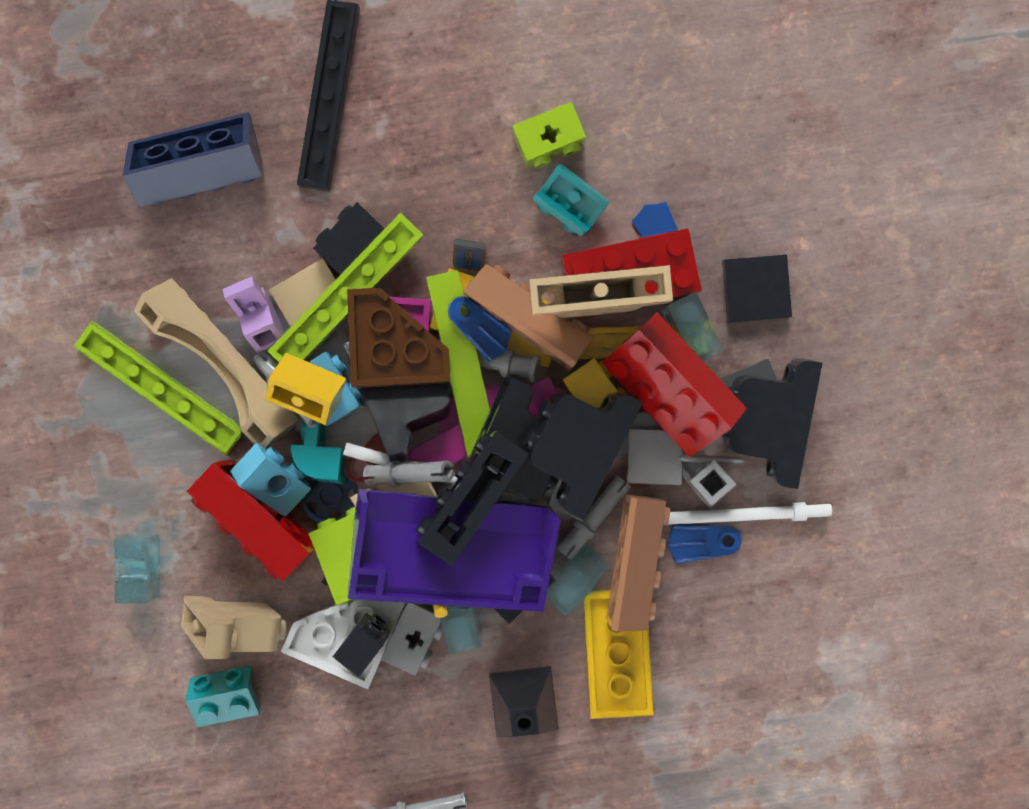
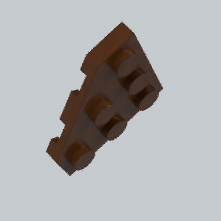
[347,288,451,388]

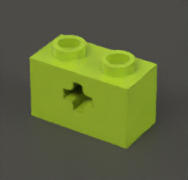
[512,101,586,169]

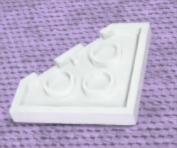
[281,600,405,689]

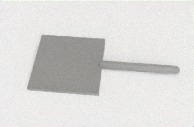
[627,429,744,485]

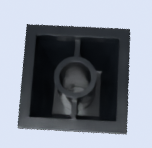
[489,666,559,737]

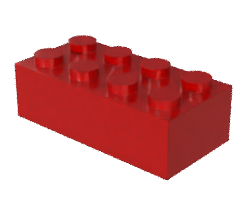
[561,228,702,320]
[602,312,747,457]
[186,459,315,582]

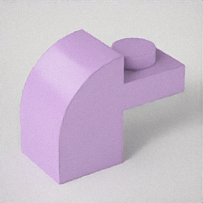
[222,276,284,353]

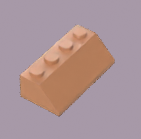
[463,264,593,371]
[606,494,670,631]

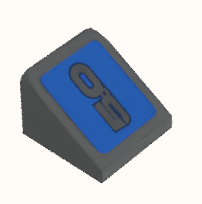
[453,239,487,271]

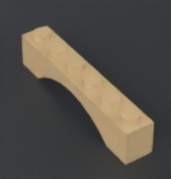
[134,278,299,449]

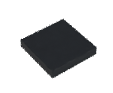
[722,254,792,323]

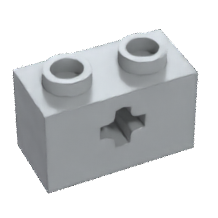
[380,603,447,676]

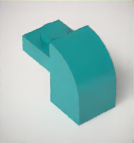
[291,420,349,485]

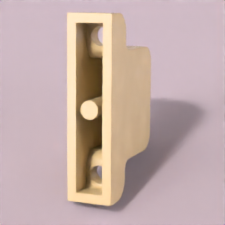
[529,265,673,318]
[181,596,286,659]

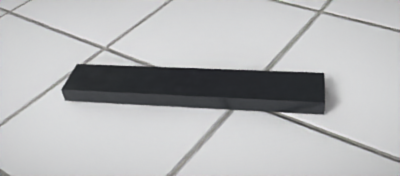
[297,0,360,192]

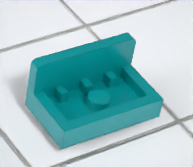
[532,163,611,237]
[185,666,261,727]

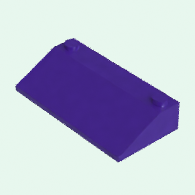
[347,489,561,612]

